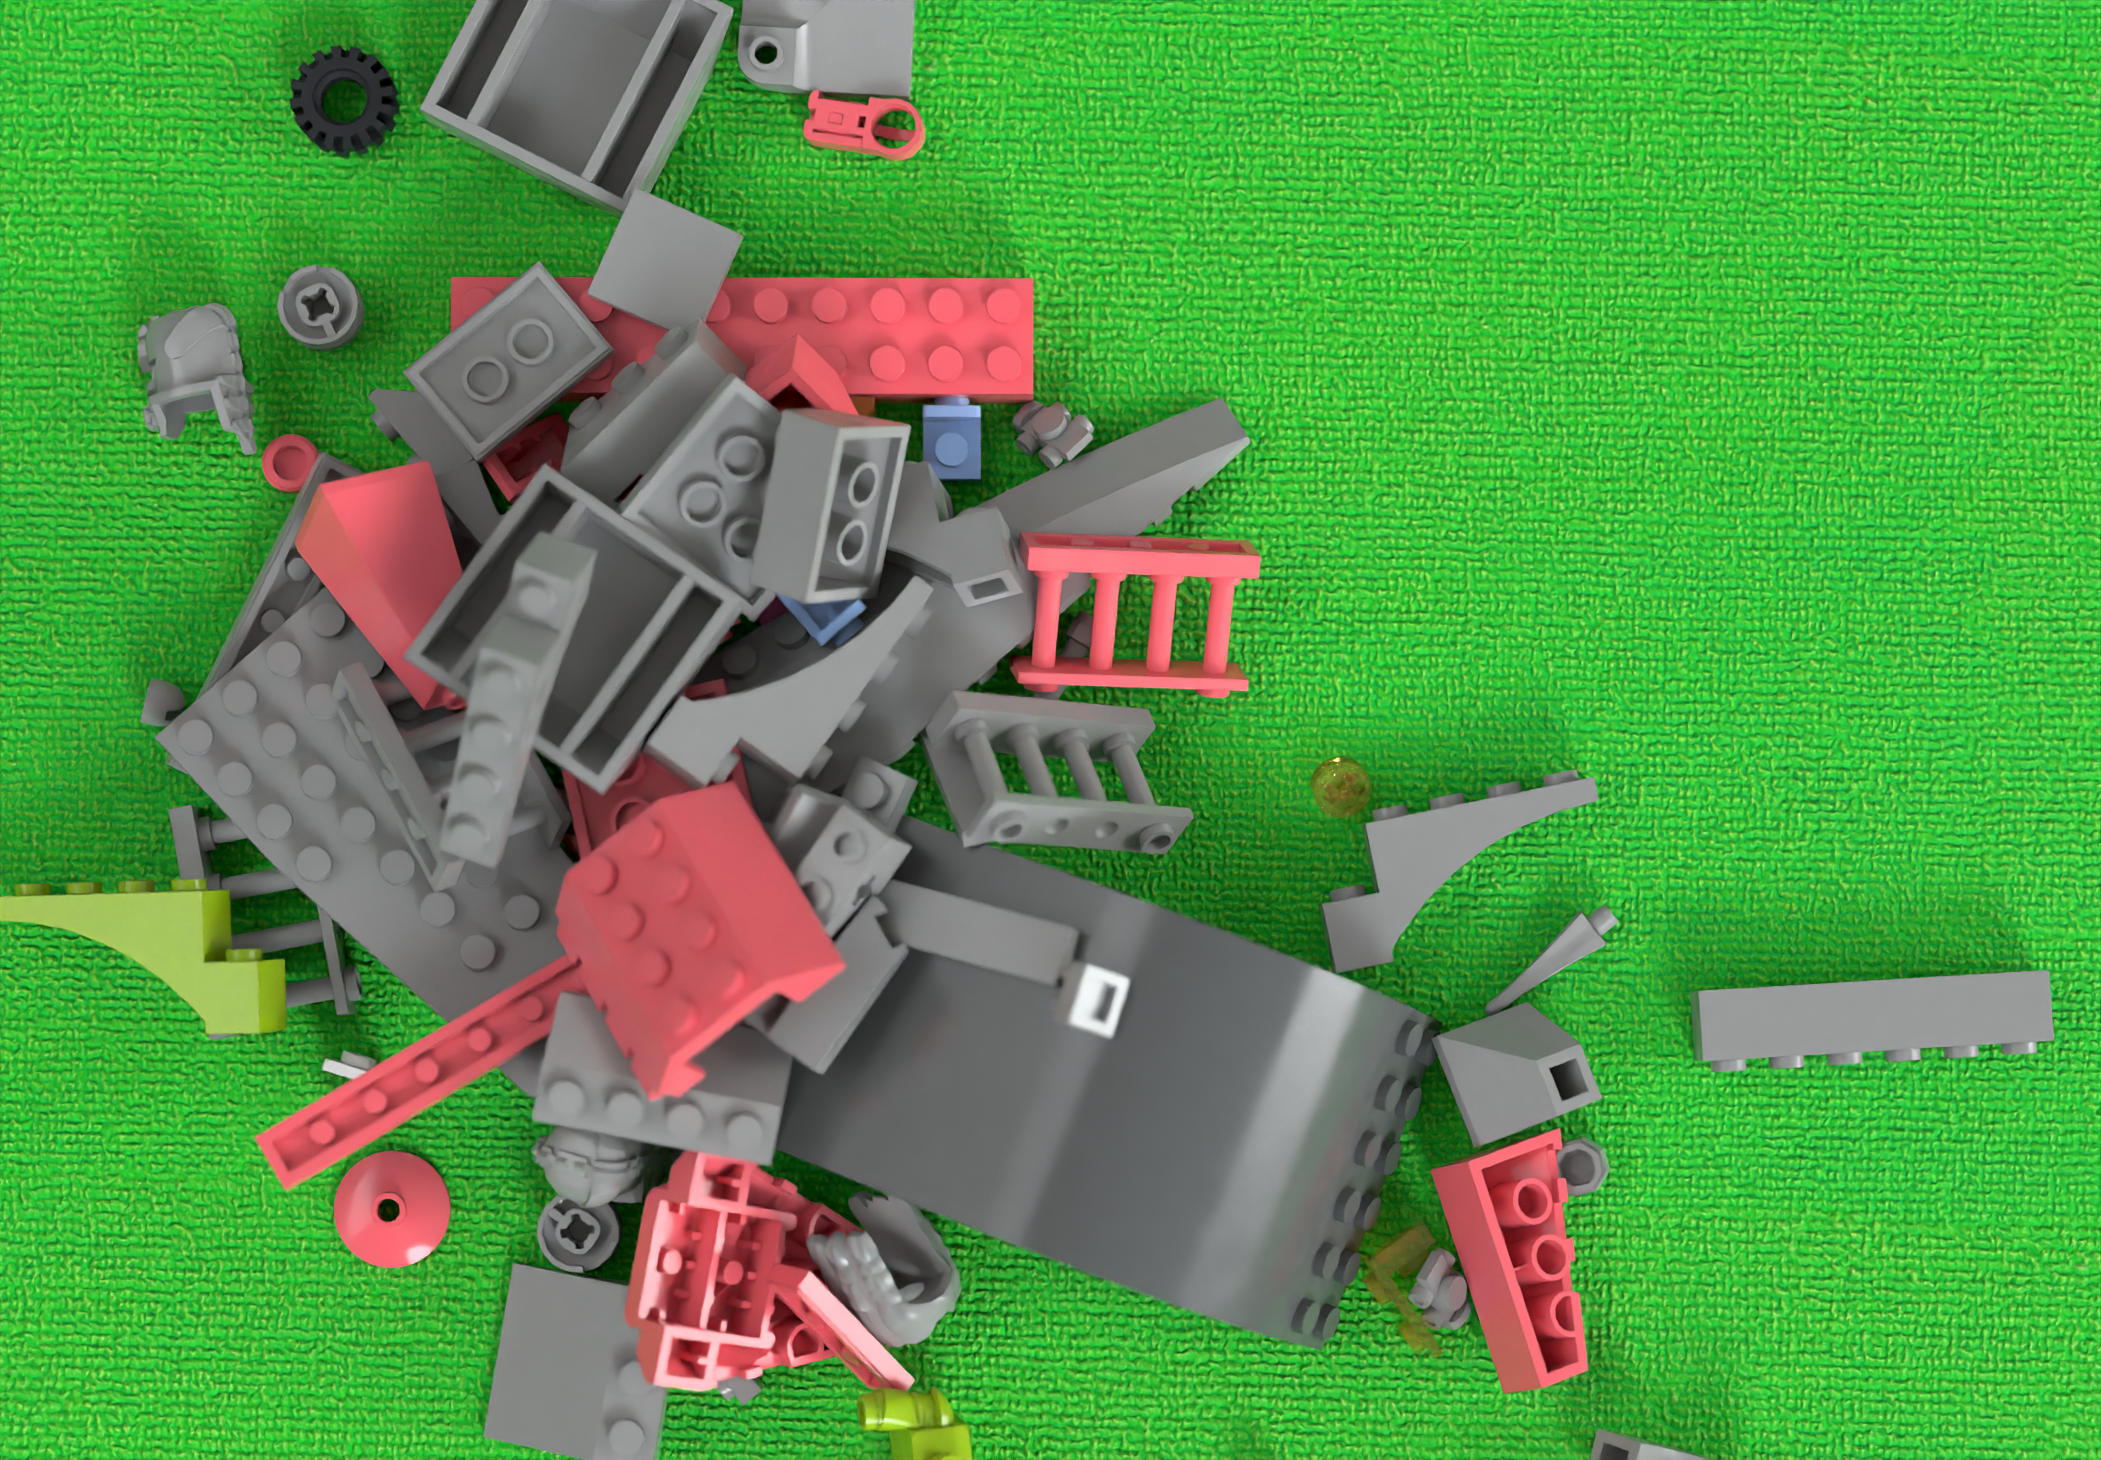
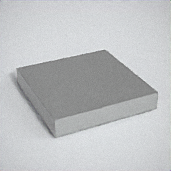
[587,187,743,332]

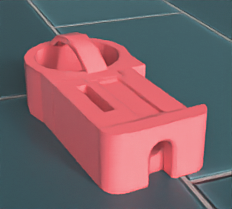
[803,90,925,161]

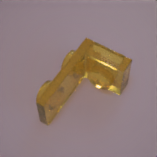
[1361,1220,1444,1359]

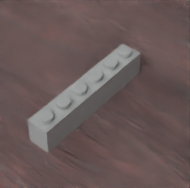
[1690,970,2054,1072]

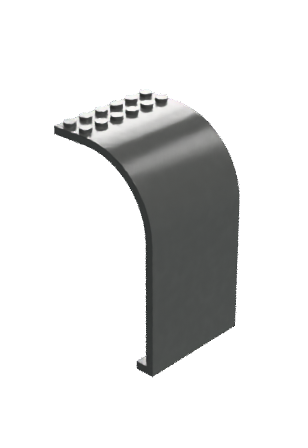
[776,793,1443,1350]

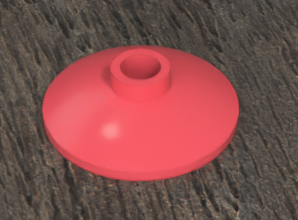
[334,1151,451,1268]

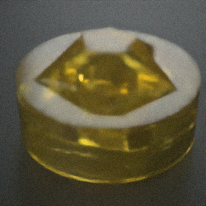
[1311,756,1371,817]

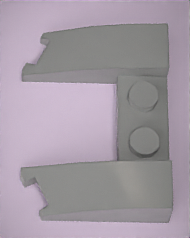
[742,822,909,1075]

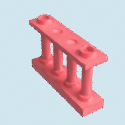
[1009,532,1261,698]

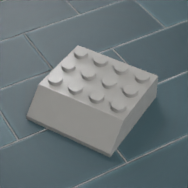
[420,0,734,219]
[403,463,742,795]

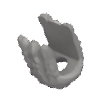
[806,1190,961,1347]

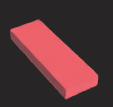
[765,1263,915,1391]

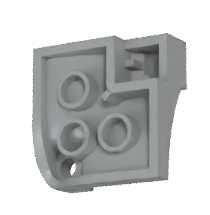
[738,0,916,101]

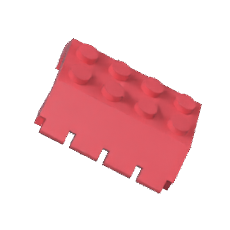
[555,780,846,1100]

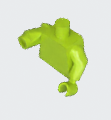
[857,1387,972,1460]

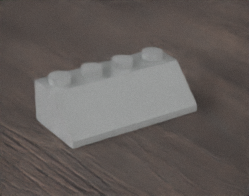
[532,990,793,1165]

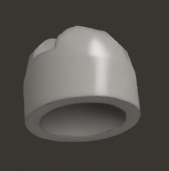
[140,678,186,727]

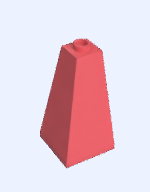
[294,460,469,710]

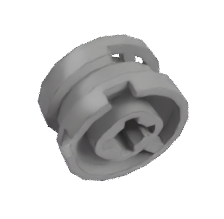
[277,265,365,352]
[537,1195,623,1272]

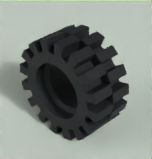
[289,45,400,157]

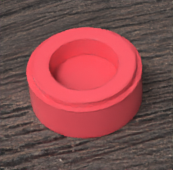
[262,434,319,494]

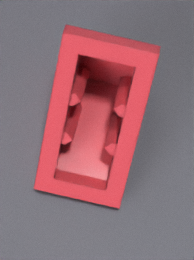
[482,412,569,505]

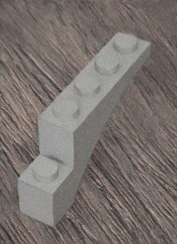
[884,460,1023,608]
[439,531,597,869]
[642,575,935,790]
[1319,769,1599,974]

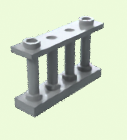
[330,661,572,892]
[926,690,1194,854]
[168,805,363,1040]

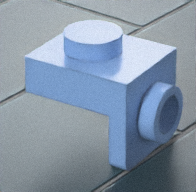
[776,594,867,647]

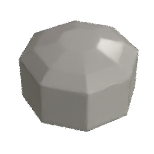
[1556,1137,1610,1196]

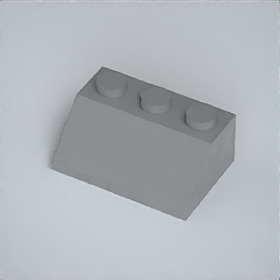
[749,409,911,603]

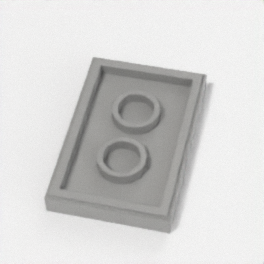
[403,261,615,464]

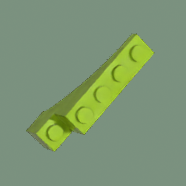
[0,879,287,1034]

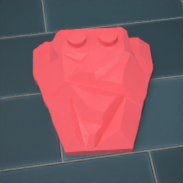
[624,1149,865,1391]

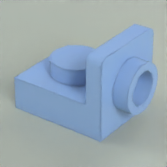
[922,397,981,482]

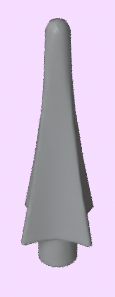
[1484,904,1619,1016]

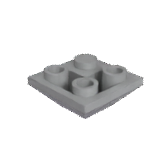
[1431,1002,1602,1148]

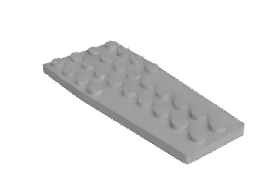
[155,586,575,1099]

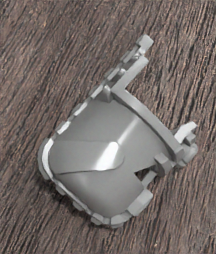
[137,303,257,455]
[531,1125,686,1208]

